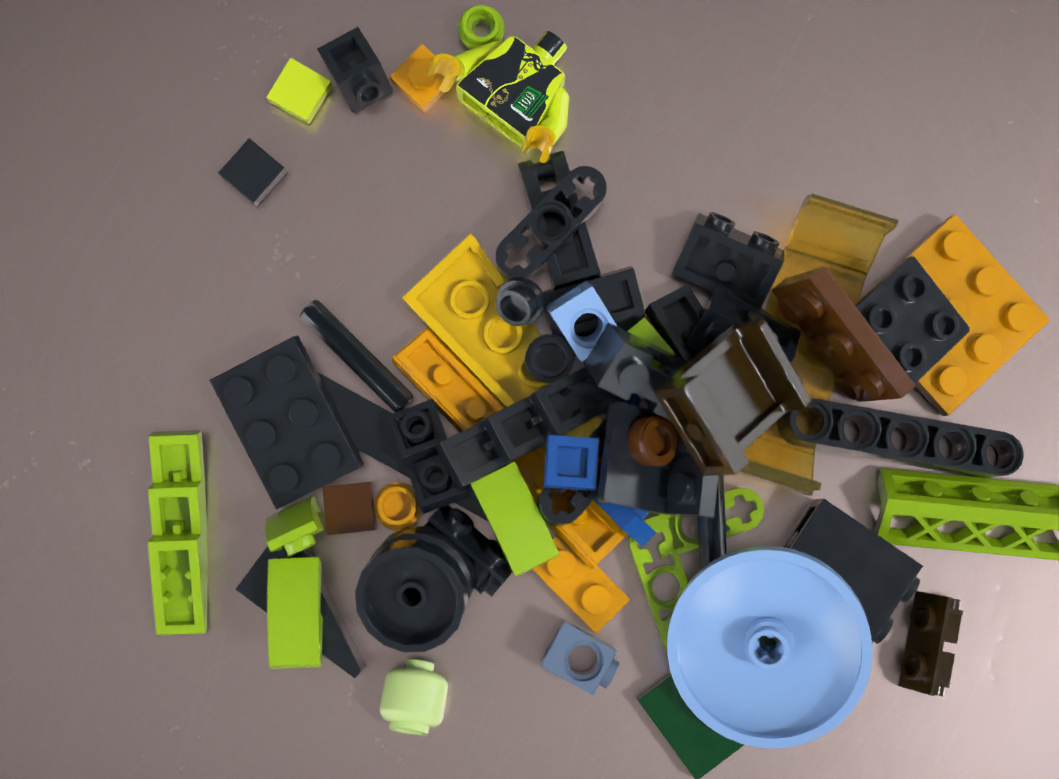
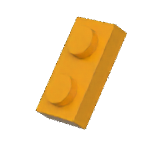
[532,534,630,634]

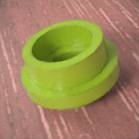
[458,5,504,49]

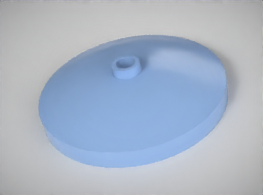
[667,546,873,748]

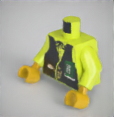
[426,31,570,163]

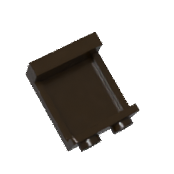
[654,319,812,476]

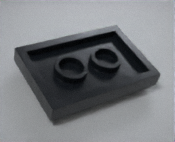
[209,335,365,510]

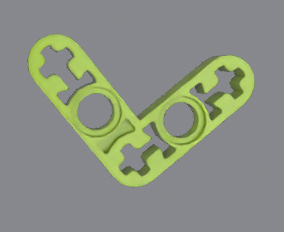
[627,487,764,648]

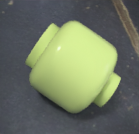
[380,659,448,736]

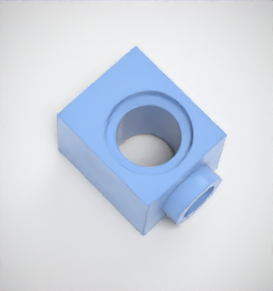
[545,281,617,362]

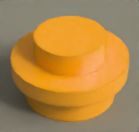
[374,482,422,530]

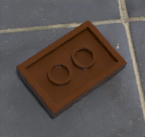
[771,266,916,402]

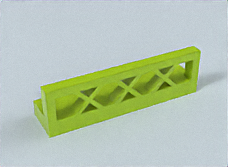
[874,468,1059,561]

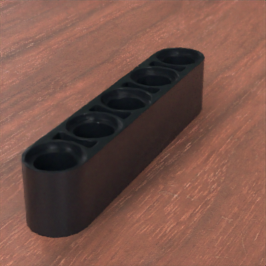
[777,398,1024,478]

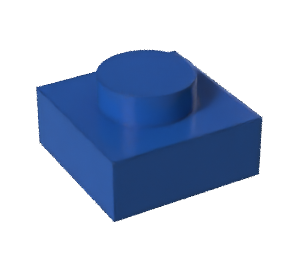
[543,435,599,491]
[594,495,656,547]

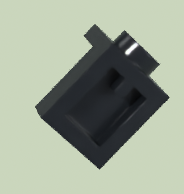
[317,27,393,113]

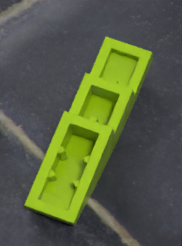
[148,430,208,635]

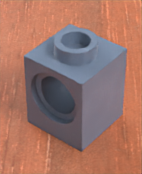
[540,619,619,695]

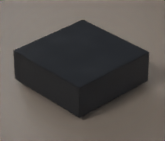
[218,138,287,207]

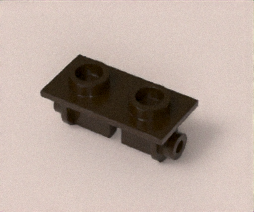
[899,591,964,697]

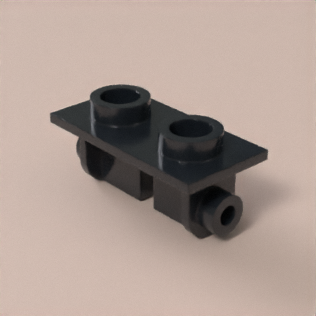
[424,505,512,597]

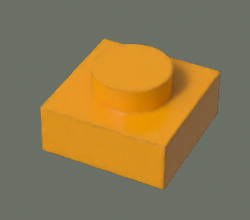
[389,44,456,113]

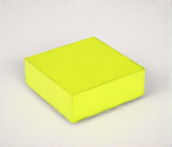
[266,58,333,125]

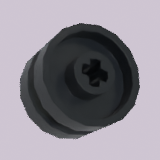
[355,526,475,652]

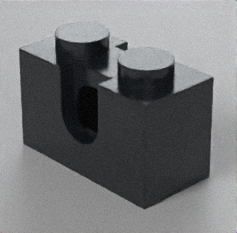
[584,322,688,421]

